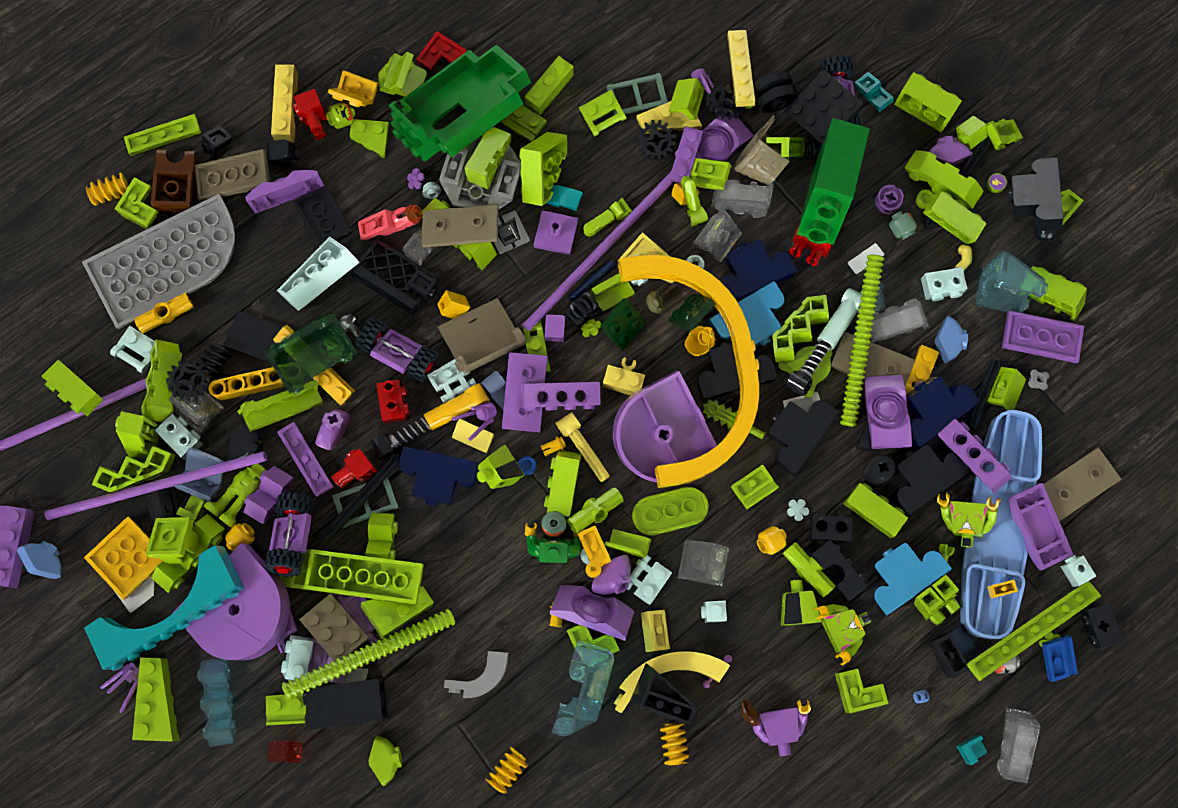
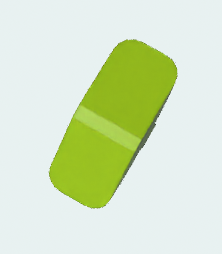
[369,735,402,786]

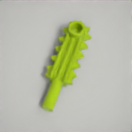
[702,399,765,439]

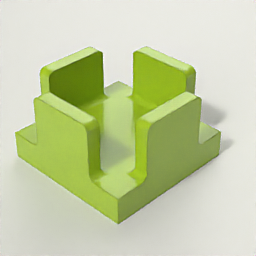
[146,517,199,564]

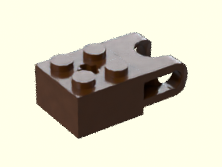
[151,149,198,214]

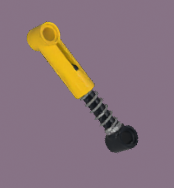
[370,383,490,460]

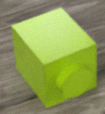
[956,116,988,150]

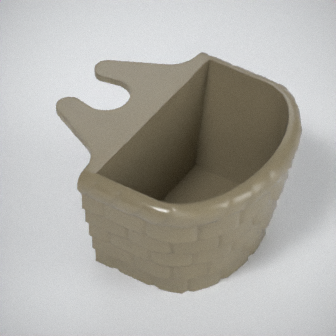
[734,115,790,186]

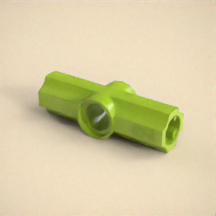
[567,488,624,534]
[782,542,836,598]

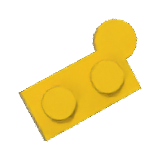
[577,526,611,578]

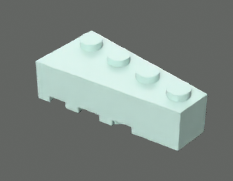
[277,237,360,311]

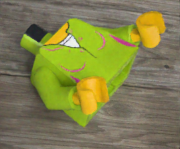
[937,493,1001,548]
[814,604,871,665]

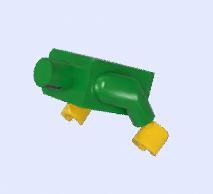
[525,523,585,563]

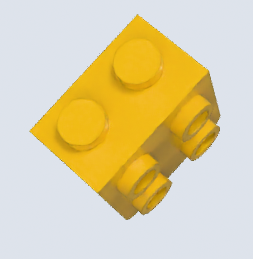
[328,71,379,107]

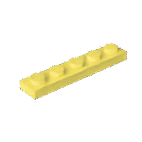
[727,30,755,107]

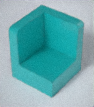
[956,734,987,765]

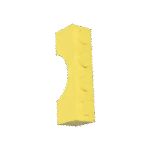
[271,65,298,143]

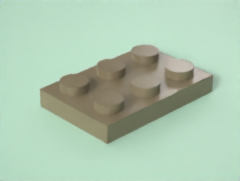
[299,593,369,661]

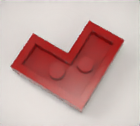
[416,31,467,72]

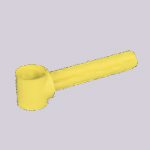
[555,412,610,482]

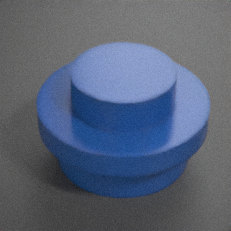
[518,456,537,476]

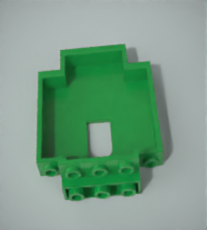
[389,45,531,162]

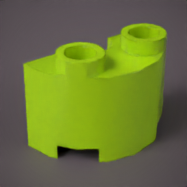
[986,119,1023,150]

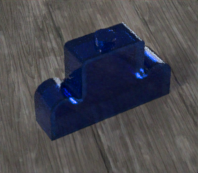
[721,240,797,302]
[906,376,980,447]
[399,446,480,506]

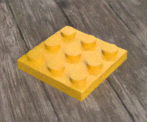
[84,516,163,600]

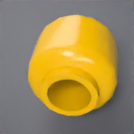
[225,523,255,551]
[757,526,787,555]

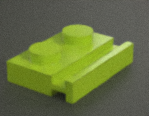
[501,105,547,142]
[690,158,731,191]
[731,465,779,510]
[266,694,307,725]

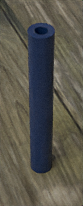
[568,260,615,301]

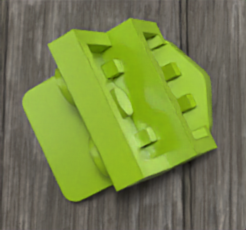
[378,52,427,97]

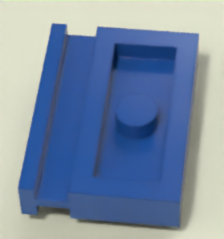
[1042,635,1078,682]

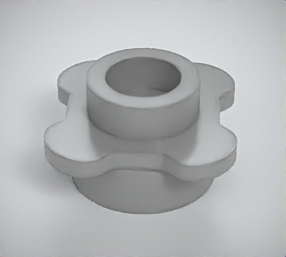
[1028,370,1049,390]

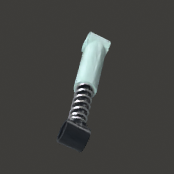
[786,288,863,396]

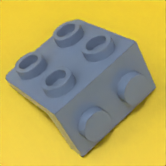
[174,447,223,502]

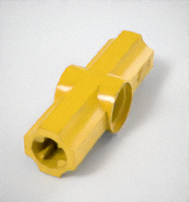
[134,292,194,334]

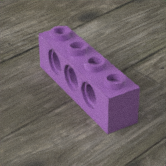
[520,382,600,411]
[938,419,1012,493]

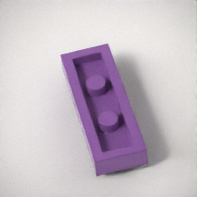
[669,126,703,183]

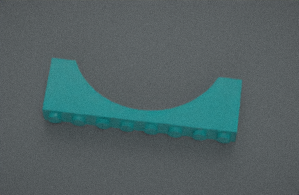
[84,545,244,671]

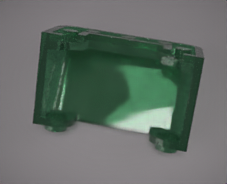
[262,312,357,394]

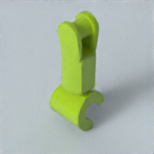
[681,176,708,227]
[583,198,632,237]

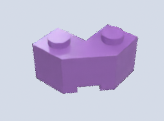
[244,466,293,524]

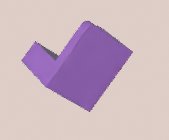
[545,314,565,342]

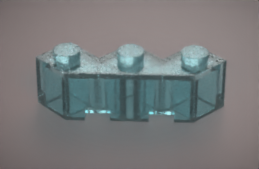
[197,658,236,747]

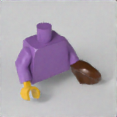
[741,698,811,756]

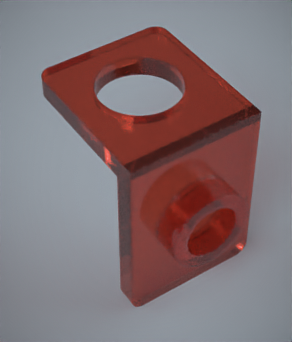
[268,741,303,763]

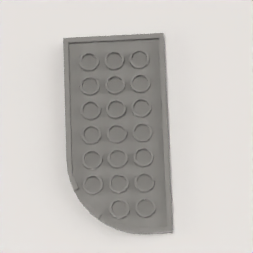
[82,194,235,330]

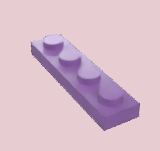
[277,422,334,497]

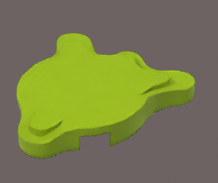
[778,346,832,398]

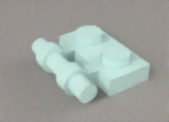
[427,359,476,403]
[627,555,672,605]

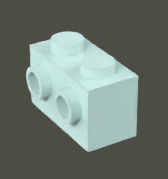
[921,267,967,301]
[155,414,203,460]
[281,635,313,680]

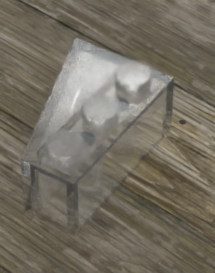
[711,180,774,218]
[870,299,929,343]
[997,708,1040,783]

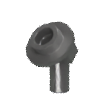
[339,314,360,338]

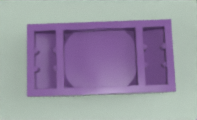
[674,115,754,162]
[245,170,324,214]
[863,375,912,449]
[1008,483,1073,570]
[550,585,634,641]

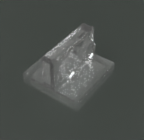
[693,209,742,262]
[169,385,224,434]

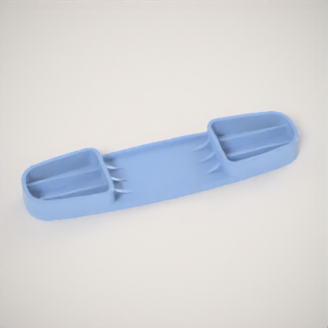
[960,410,1042,639]

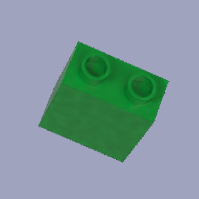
[797,118,870,245]

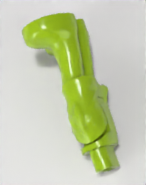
[204,463,266,528]

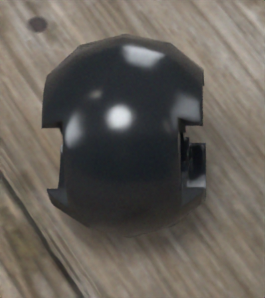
[1034,227,1059,241]

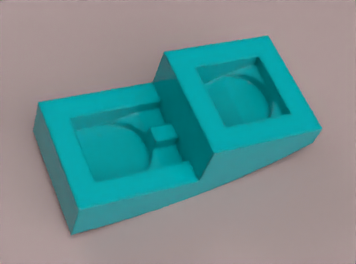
[854,72,893,112]
[547,185,583,211]

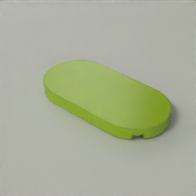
[632,487,709,536]

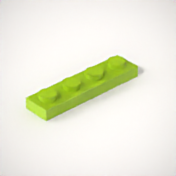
[124,114,202,156]

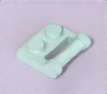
[110,326,155,374]

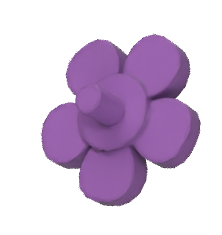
[407,168,425,189]

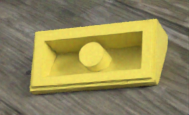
[452,419,495,453]
[641,610,670,652]

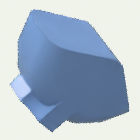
[935,315,968,364]
[17,541,62,579]

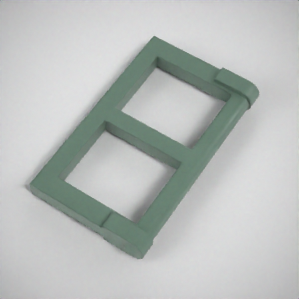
[607,73,668,115]
[332,477,399,528]

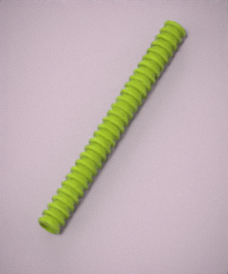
[840,254,884,427]
[282,609,455,700]

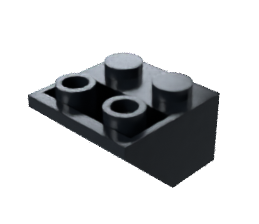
[927,624,980,678]

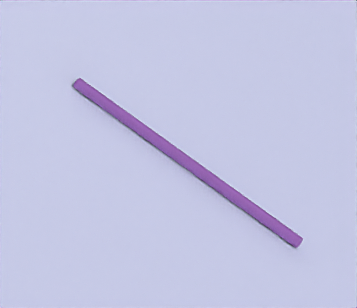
[522,172,674,331]
[0,378,146,451]
[44,451,267,520]

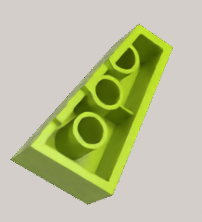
[420,198,497,270]
[132,658,179,742]

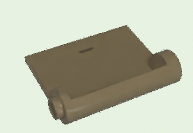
[438,298,526,374]

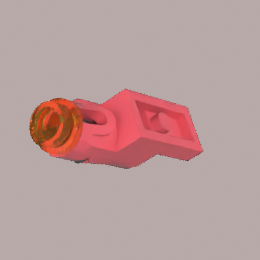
[358,205,423,241]

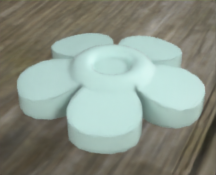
[787,499,809,521]

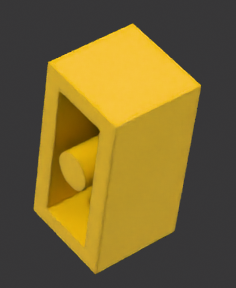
[987,580,1018,598]

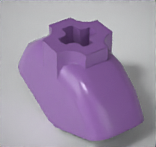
[929,136,973,166]
[315,409,351,450]
[591,555,631,595]

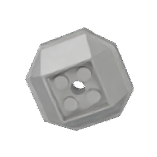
[439,137,521,210]

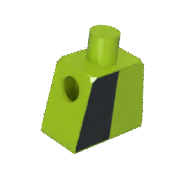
[477,445,525,489]
[781,580,821,626]

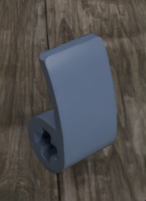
[481,370,506,410]

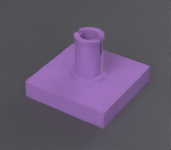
[534,210,578,255]

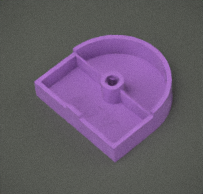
[613,371,717,482]
[173,543,290,660]

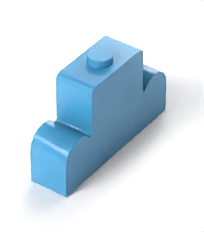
[708,281,784,348]
[874,543,952,616]

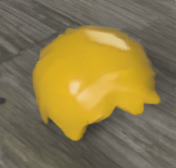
[685,325,716,356]

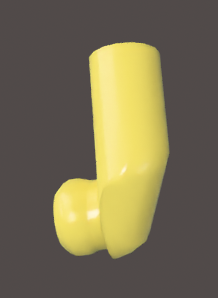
[955,245,972,271]

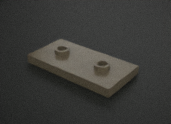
[194,149,270,202]
[422,205,498,248]
[831,332,915,385]
[1043,447,1122,521]

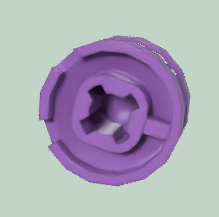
[875,185,904,214]

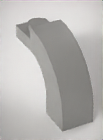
[444,651,509,698]

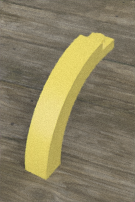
[614,652,730,713]

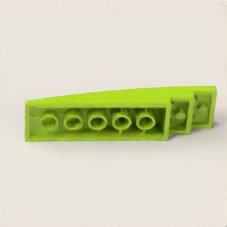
[276,549,424,605]

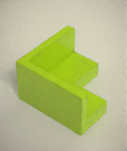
[114,177,159,229]
[567,625,619,668]
[835,669,888,713]

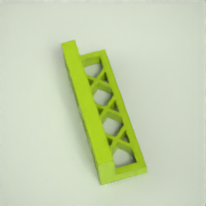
[766,137,806,157]
[242,380,323,432]

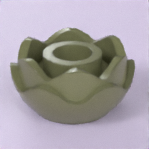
[646,291,665,314]

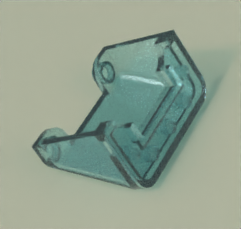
[975,250,1048,313]
[552,641,614,737]

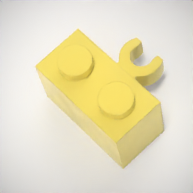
[603,357,645,395]

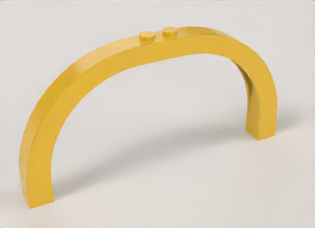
[618,255,759,488]

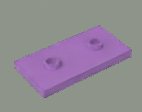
[1002,310,1084,363]
[502,352,548,432]

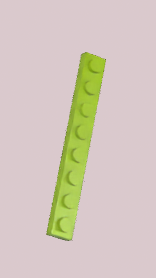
[967,581,1101,681]

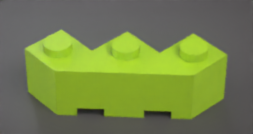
[905,150,984,209]
[772,295,829,363]
[141,340,182,423]
[92,446,176,493]
[365,513,398,560]
[151,514,225,593]

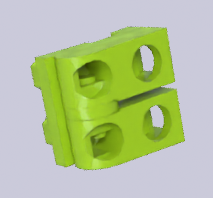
[914,575,960,626]

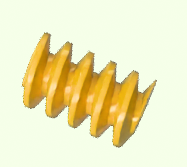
[86,172,129,206]
[660,722,689,765]
[486,747,528,794]

